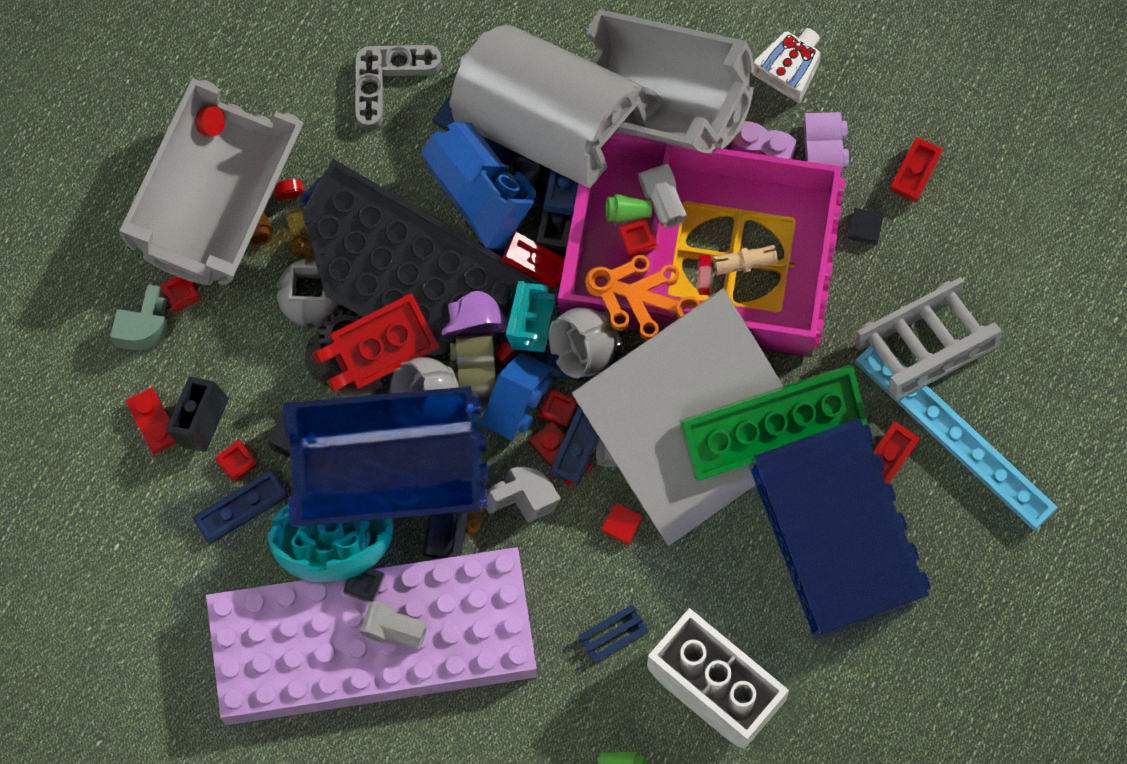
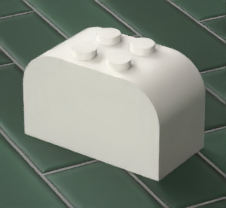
[647,608,789,749]

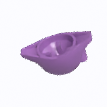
[442,291,509,335]

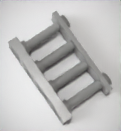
[856,277,1002,401]

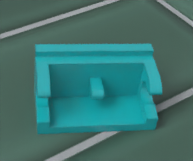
[506,281,557,352]

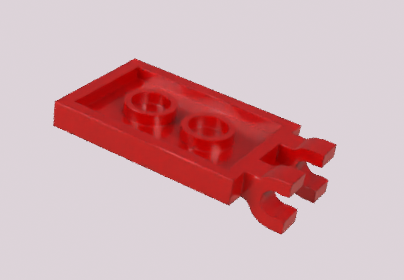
[313,293,439,391]

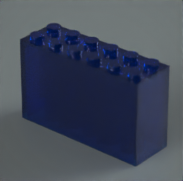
[749,418,931,641]

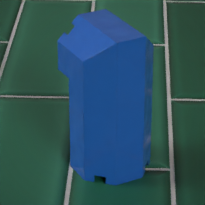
[421,122,537,249]

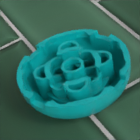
[267,488,393,583]

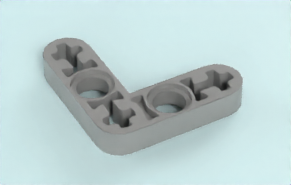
[355,45,442,131]

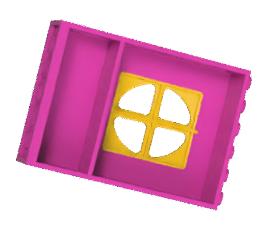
[558,133,846,357]

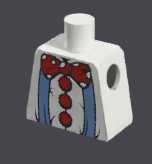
[752,28,821,103]

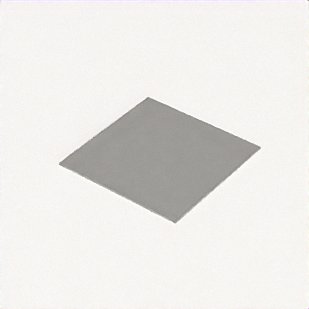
[572,288,816,546]

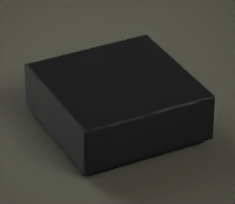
[848,208,884,245]
[343,568,385,603]

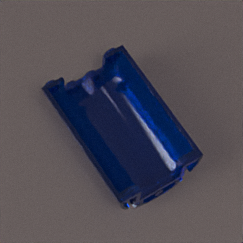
[283,386,489,528]

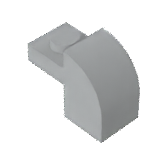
[483,467,561,523]

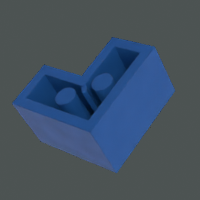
[480,352,553,441]

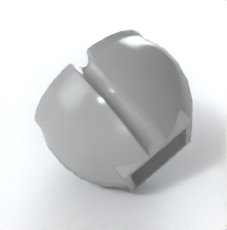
[276,258,343,328]
[548,307,623,378]
[390,357,463,428]

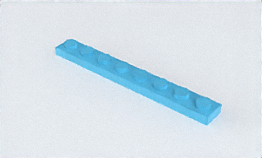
[855,345,1058,531]

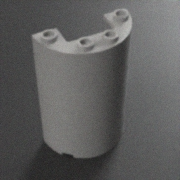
[586,9,755,153]
[449,25,663,188]
[119,78,304,285]

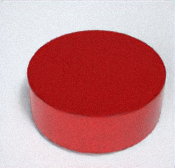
[195,106,225,136]
[273,179,304,200]

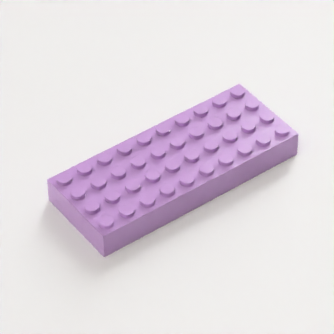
[206,547,538,726]

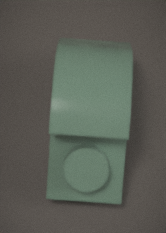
[110,285,169,350]

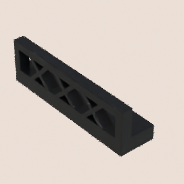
[423,433,480,559]

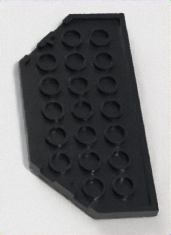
[302,159,543,357]

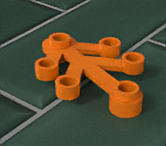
[585,255,701,340]

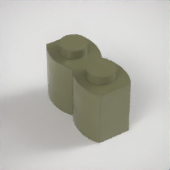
[450,333,496,399]

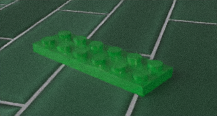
[679,365,868,481]

